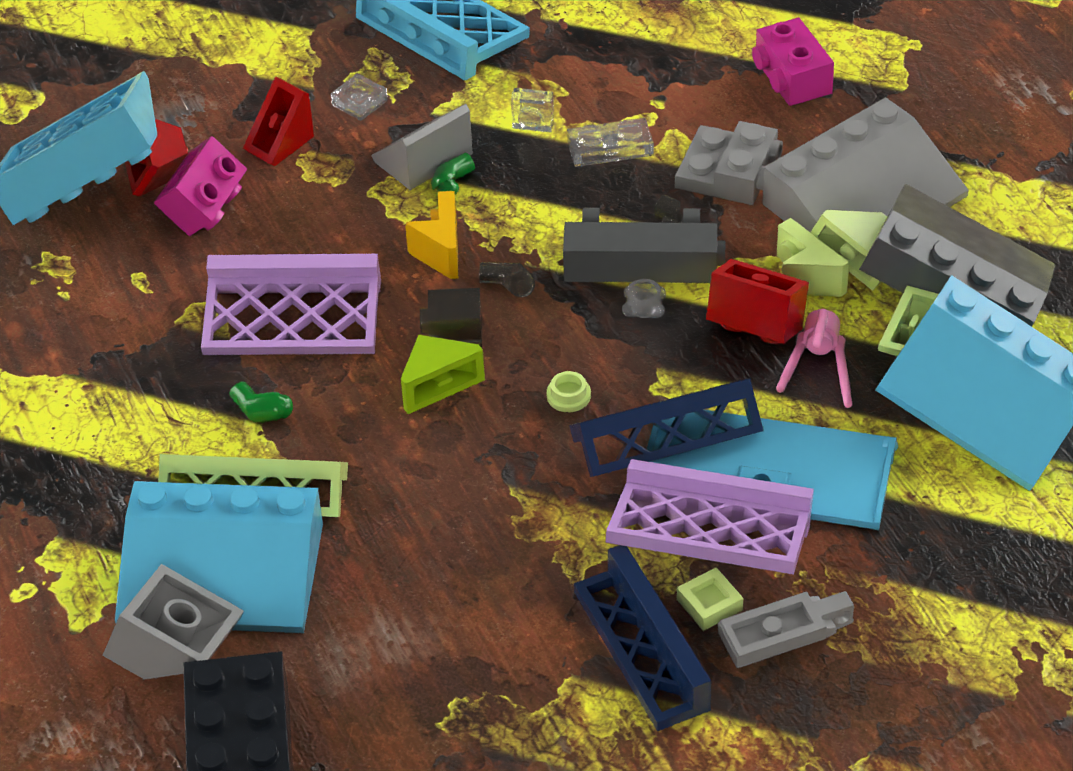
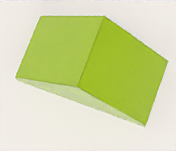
[401,335,485,414]

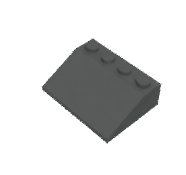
[859,184,1055,327]

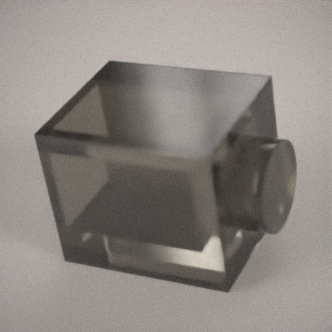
[420,288,482,348]

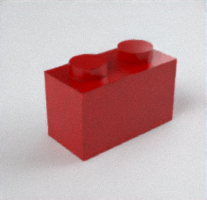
[706,259,809,344]

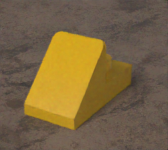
[405,191,459,279]

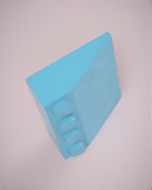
[0,71,157,225]
[875,275,1073,491]
[115,481,323,633]

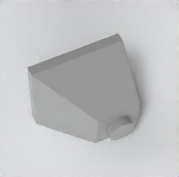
[102,564,244,680]

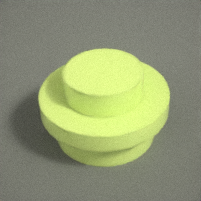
[547,371,591,412]

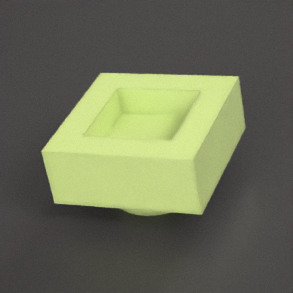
[677,567,744,631]

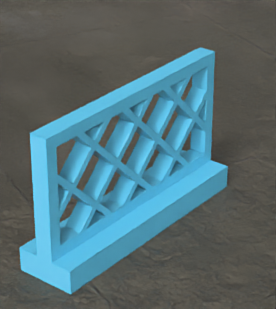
[356,0,530,80]

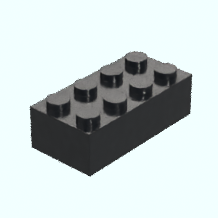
[183,651,294,771]

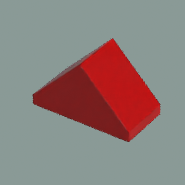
[242,76,314,166]

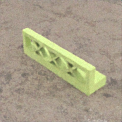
[158,454,348,517]

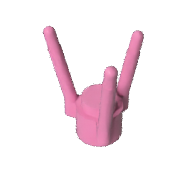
[776,309,852,408]

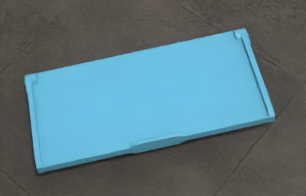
[647,410,898,531]

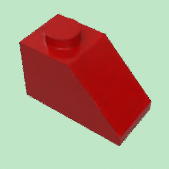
[125,119,188,197]

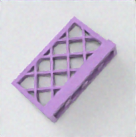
[201,254,381,355]
[605,459,814,575]

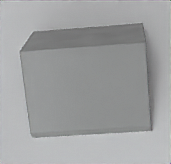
[371,104,473,190]

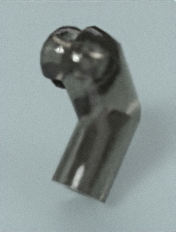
[479,262,535,297]

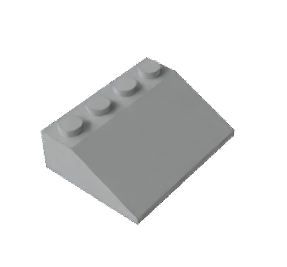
[762,97,969,232]

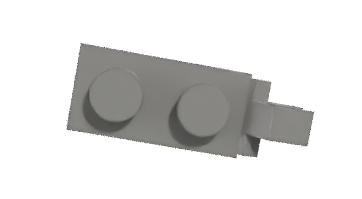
[718,591,854,668]

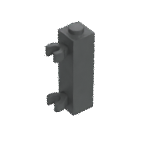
[563,208,726,283]

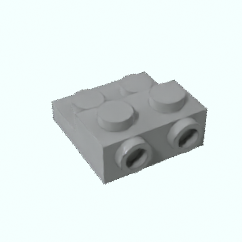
[675,121,783,205]

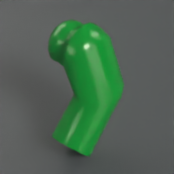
[431,152,475,195]
[229,381,293,423]

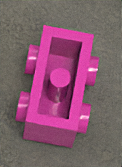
[752,17,834,106]
[154,136,247,237]

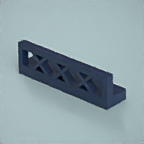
[569,378,764,477]
[574,545,711,732]

